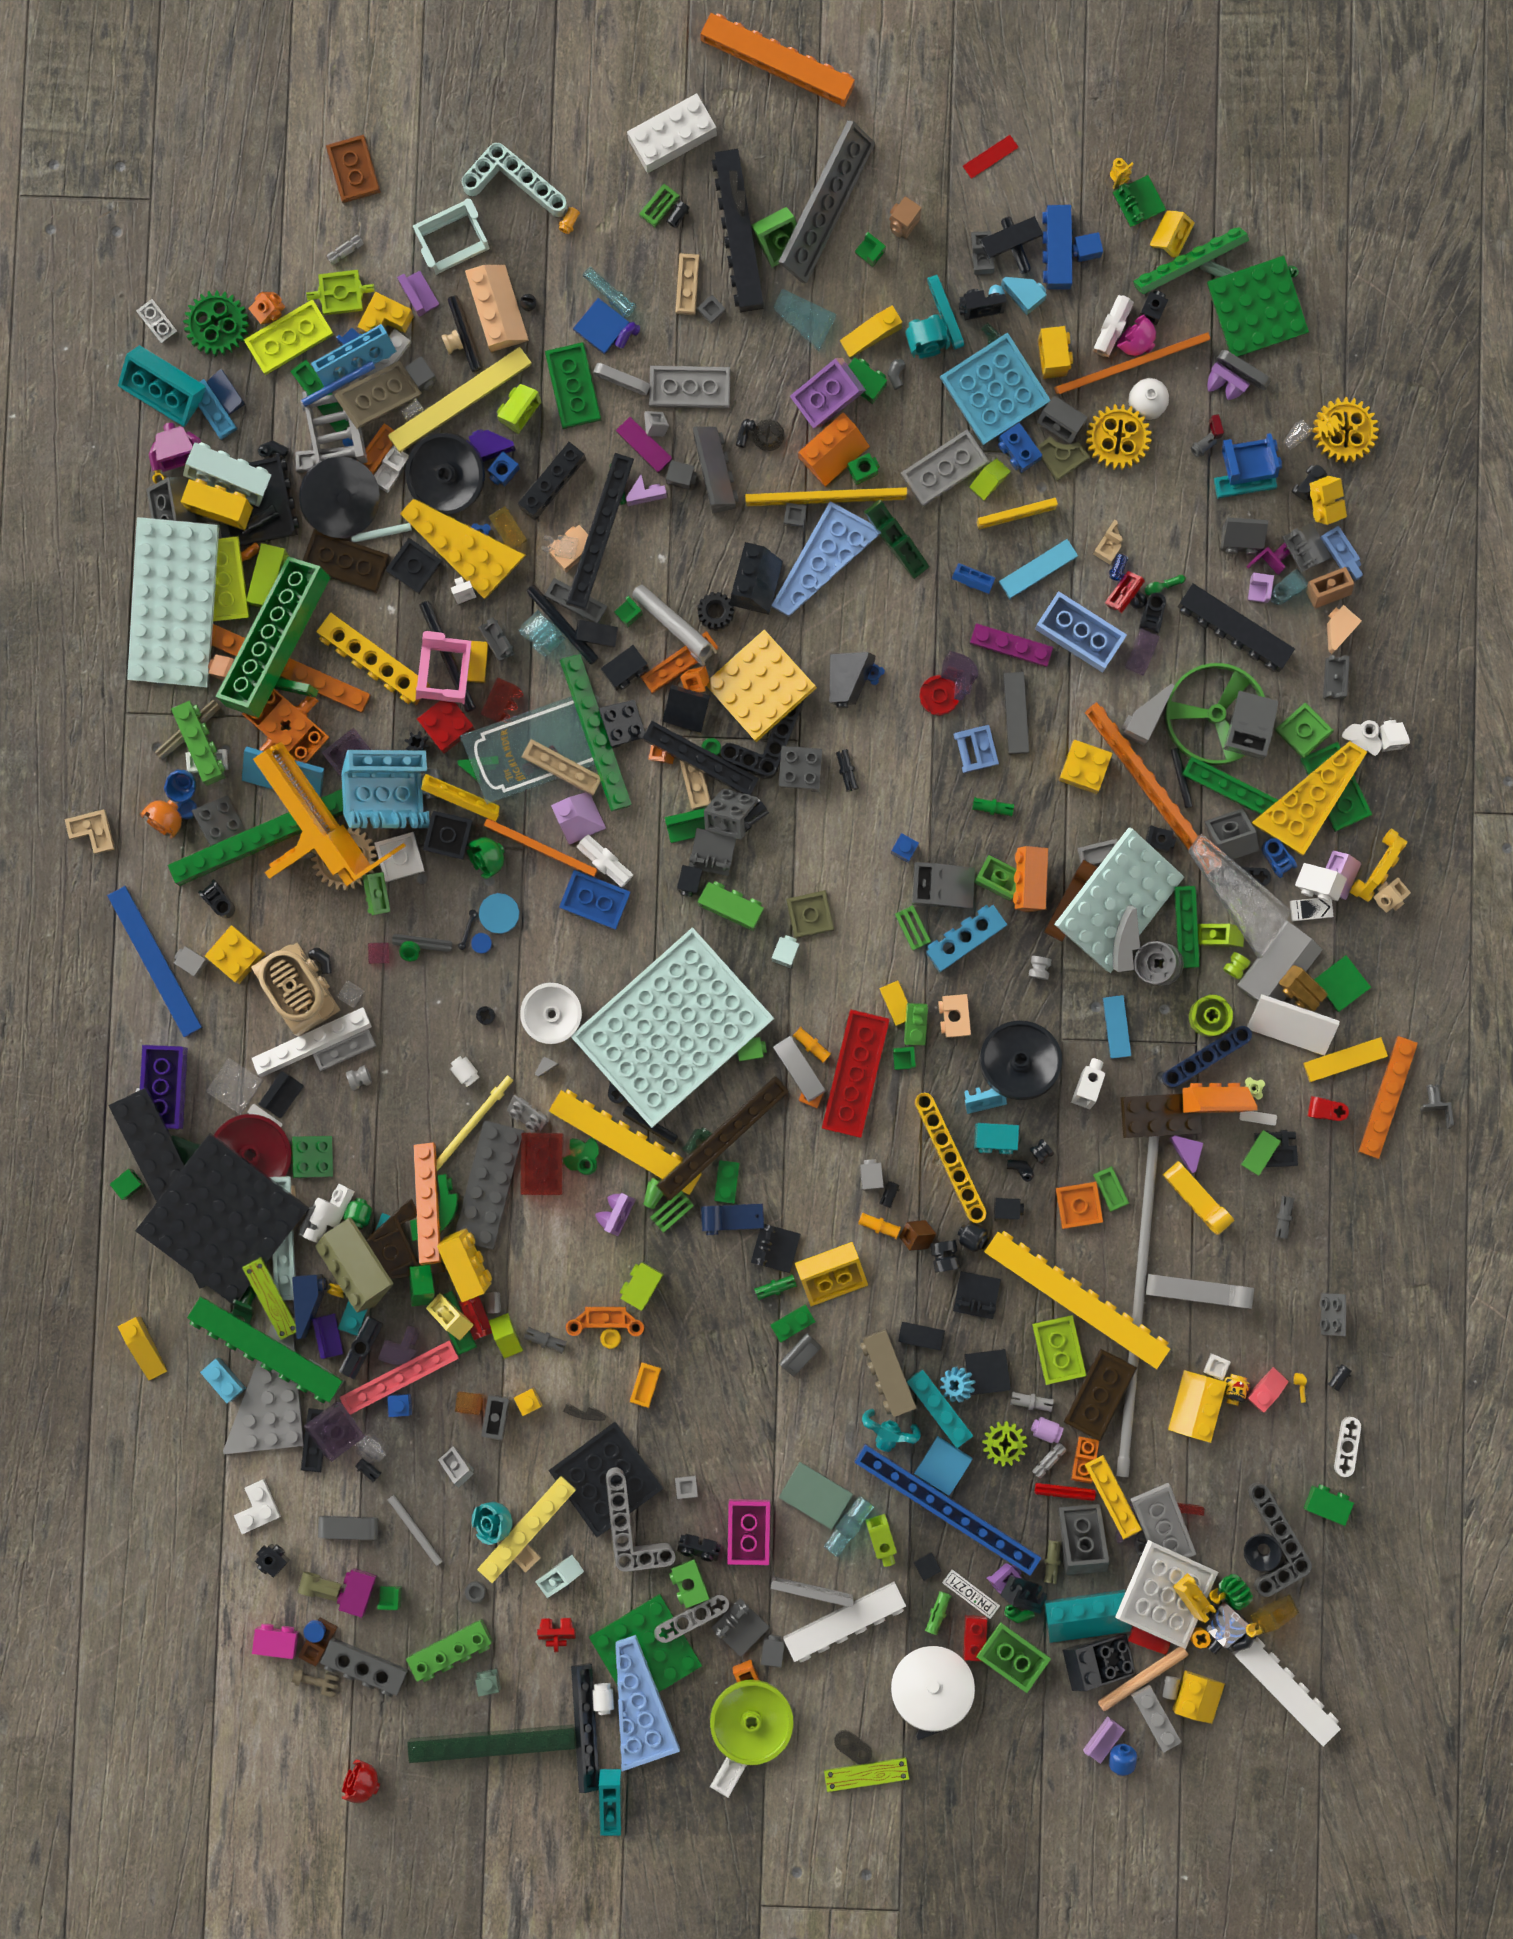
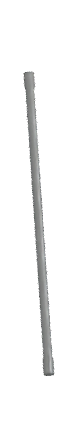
[1116,1136,1159,1477]

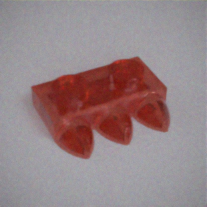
[481,677,524,723]

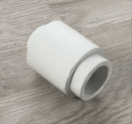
[450,1056,480,1087]
[592,1683,614,1715]

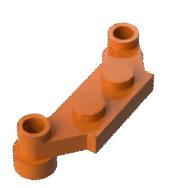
[566,1307,644,1336]

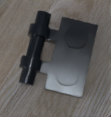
[1254,1130,1298,1167]

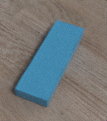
[198,379,237,440]
[1103,995,1131,1059]

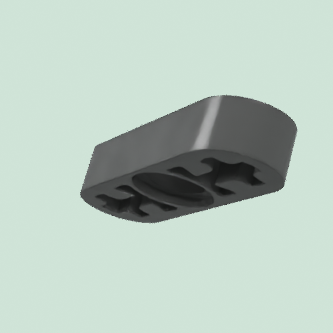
[1216,350,1271,390]

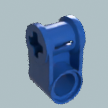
[1262,839,1297,878]

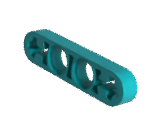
[927,274,964,350]

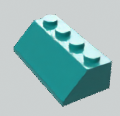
[118,345,206,427]
[1044,1589,1132,1643]

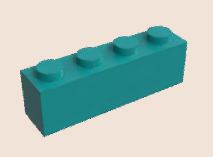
[906,1369,973,1448]

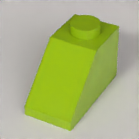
[1197,924,1245,947]

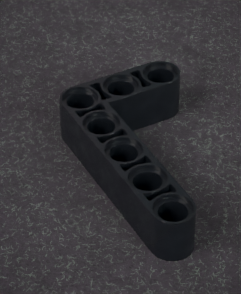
[721,698,806,778]

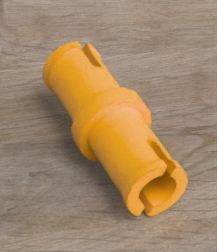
[792,1027,831,1063]
[858,1212,901,1239]

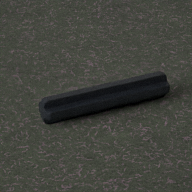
[1001,216,1031,274]
[623,1106,678,1145]

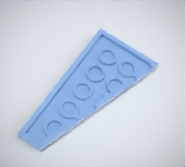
[771,501,879,617]
[616,1635,680,1771]

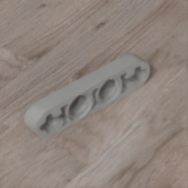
[654,1595,729,1643]

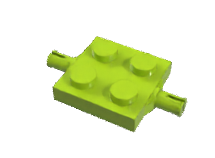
[306,270,375,316]

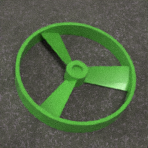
[1165,663,1265,765]

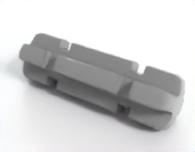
[327,235,364,265]
[1033,1443,1066,1478]

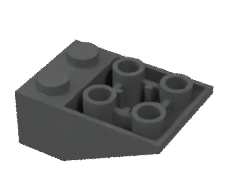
[1224,691,1279,760]
[912,862,975,909]

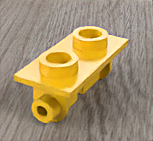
[1110,158,1134,189]

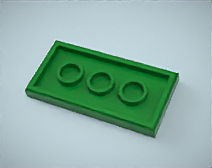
[545,342,602,429]
[1300,742,1372,832]

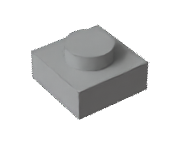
[675,1475,698,1499]

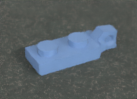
[1320,526,1363,582]

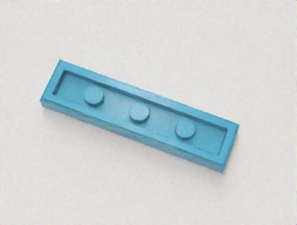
[999,539,1078,599]

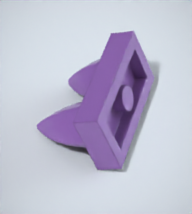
[1207,362,1250,400]
[595,1193,636,1236]

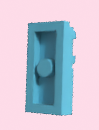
[964,1088,1007,1114]

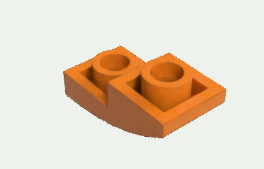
[1071,1436,1099,1484]

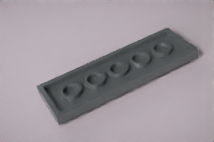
[455,1120,524,1250]

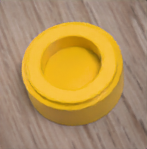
[600,1328,621,1349]

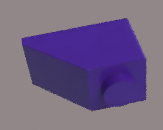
[468,429,516,462]

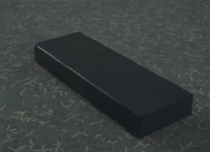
[980,216,1043,259]
[301,1408,330,1473]

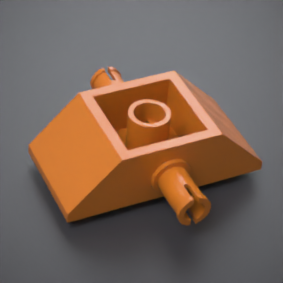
[242,689,330,763]

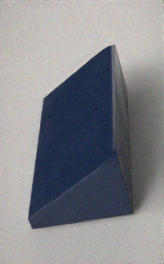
[207,369,245,415]

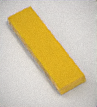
[977,498,1058,529]
[421,774,500,822]
[1303,1037,1388,1082]
[1085,1455,1142,1540]

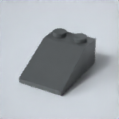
[1059,1504,1109,1575]

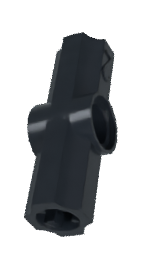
[339,1316,383,1379]

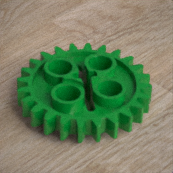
[183,290,250,357]

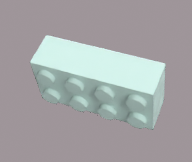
[183,442,271,507]

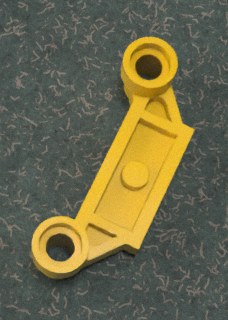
[1350,828,1407,902]

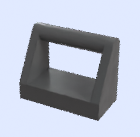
[779,1333,822,1377]

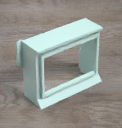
[413,199,490,275]

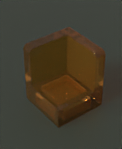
[455,1391,484,1415]

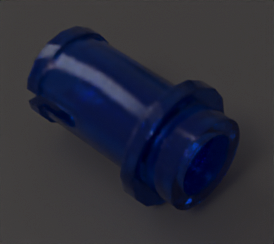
[1109,554,1129,581]

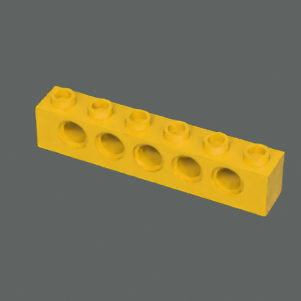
[316,612,430,705]

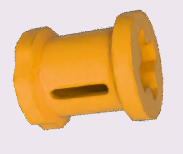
[1190,1627,1211,1649]

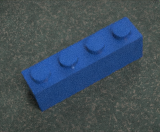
[1042,205,1072,290]

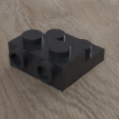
[958,289,1007,321]

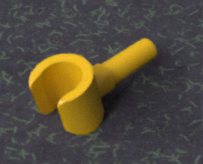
[1293,1373,1307,1403]

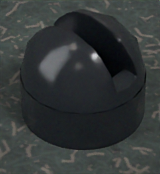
[520,294,537,311]
[1130,592,1147,609]

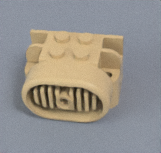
[252,942,341,1036]

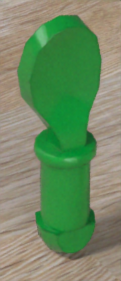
[1145,575,1186,596]

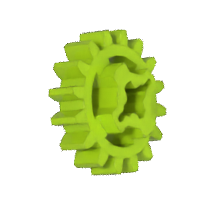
[982,1421,1027,1466]

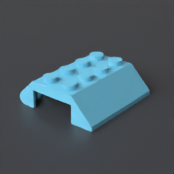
[341,750,430,828]

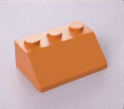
[798,412,870,487]
[1013,846,1048,912]
[1183,1083,1257,1113]

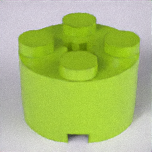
[1189,995,1233,1037]

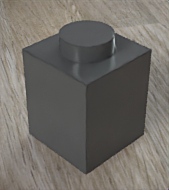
[405,356,437,391]
[666,460,698,490]
[761,1634,785,1667]

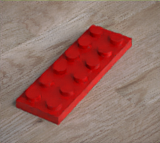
[822,1009,890,1138]

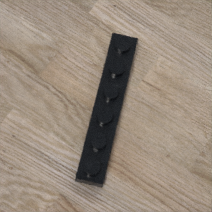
[642,721,759,795]
[571,1663,599,1793]

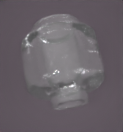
[355,1433,386,1463]

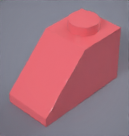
[1247,1367,1289,1413]

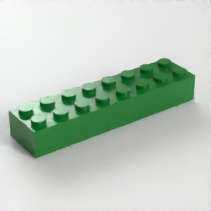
[215,556,331,718]

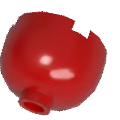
[342,1759,380,1804]

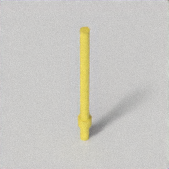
[436,1075,514,1171]

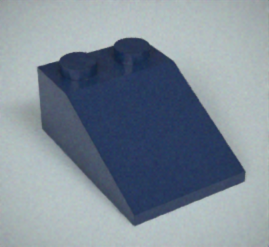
[292,1274,327,1339]

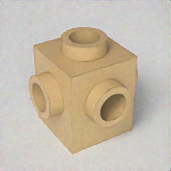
[1373,878,1411,913]

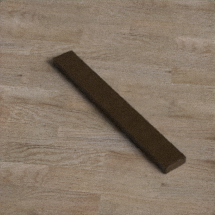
[655,1076,789,1201]

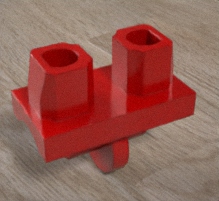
[537,1618,576,1653]

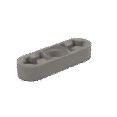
[593,363,650,395]

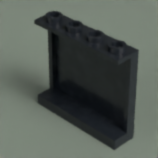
[219,453,300,547]

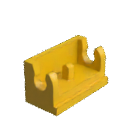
[1173,1573,1216,1623]

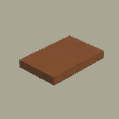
[326,134,381,203]

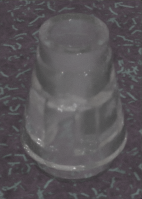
[1283,420,1313,450]

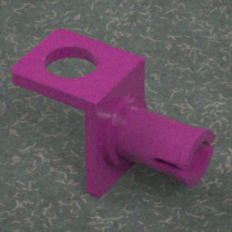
[1246,543,1291,575]

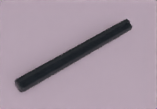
[419,600,476,712]

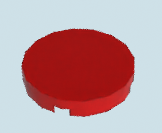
[919,675,960,716]

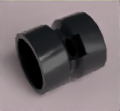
[930,1240,961,1273]

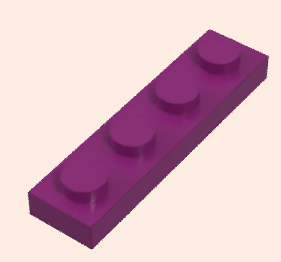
[970,623,1053,667]

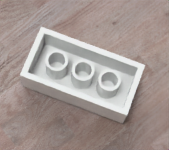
[627,93,717,174]

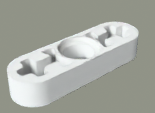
[1334,1417,1361,1477]

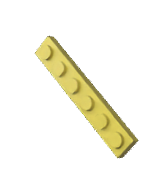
[477,1476,576,1583]

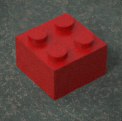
[417,700,476,754]

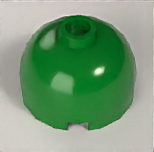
[467,837,505,879]

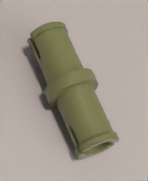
[1043,1540,1062,1584]

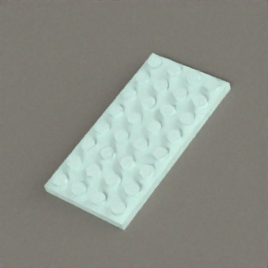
[127,517,219,687]

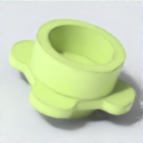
[1245,1077,1265,1100]

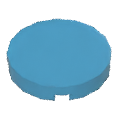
[479,893,520,934]

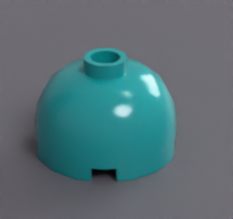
[472,1502,513,1545]

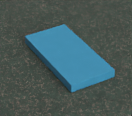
[242,746,324,798]

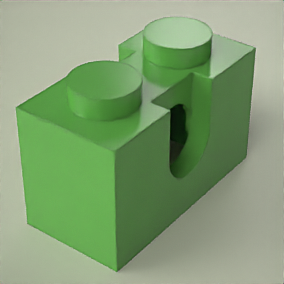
[669,1558,710,1608]

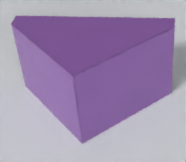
[1169,1136,1203,1174]

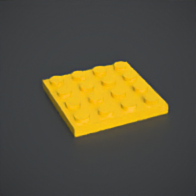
[706,629,817,742]

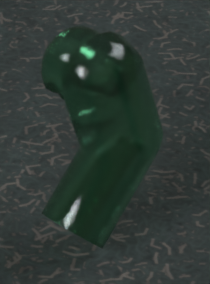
[981,322,1001,345]

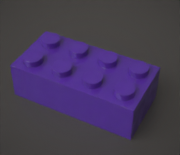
[140,1045,188,1129]

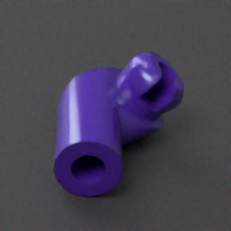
[615,322,640,349]

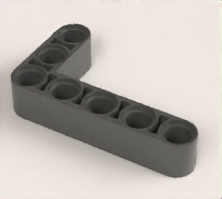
[1248,1483,1312,1597]

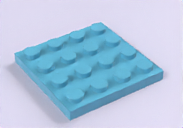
[940,332,1050,445]

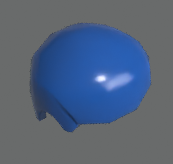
[164,769,197,803]

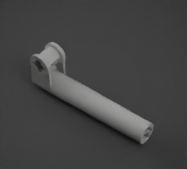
[632,584,717,667]

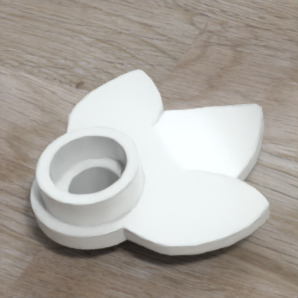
[1342,720,1382,756]

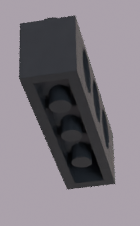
[518,442,586,521]

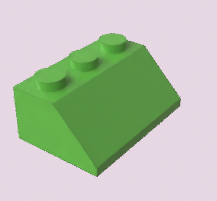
[698,881,764,931]

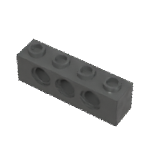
[321,1638,409,1697]

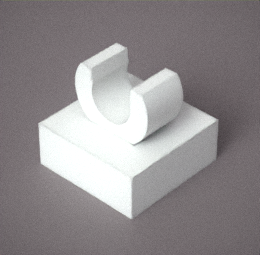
[451,577,476,604]

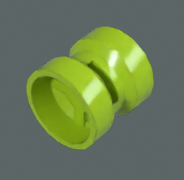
[1223,952,1251,980]

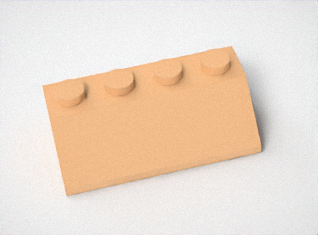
[465,265,529,352]

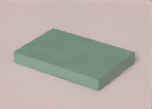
[779,1462,853,1530]

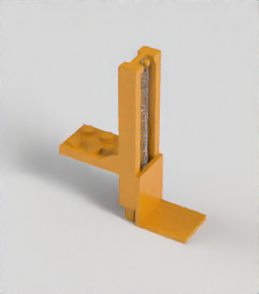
[253,741,406,886]

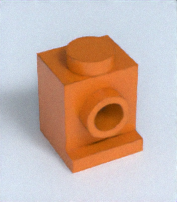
[680,666,710,693]

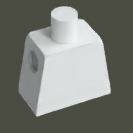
[1071,1058,1105,1109]

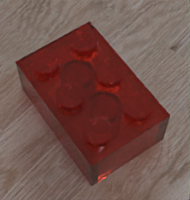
[521,1133,564,1195]

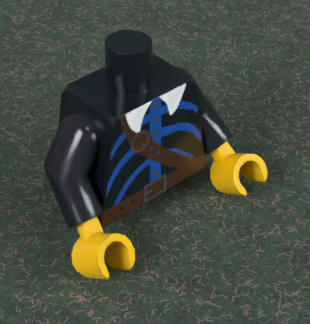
[1206,1588,1262,1655]

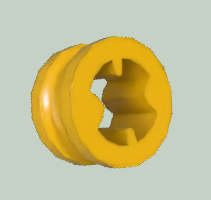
[326,1283,345,1298]

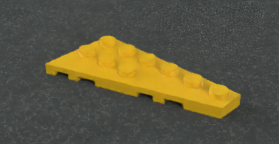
[400,499,526,599]
[1251,741,1367,856]

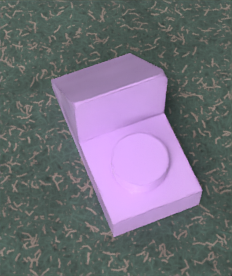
[626,475,667,506]

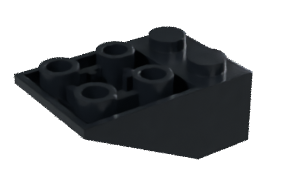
[1062,1634,1136,1691]

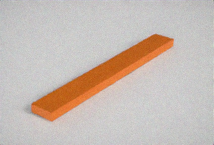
[1054,332,1210,395]

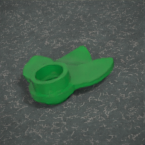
[562,1138,599,1175]

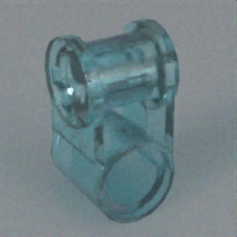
[1270,569,1308,605]

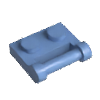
[953,725,999,773]

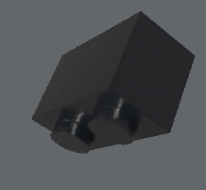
[601,645,648,691]

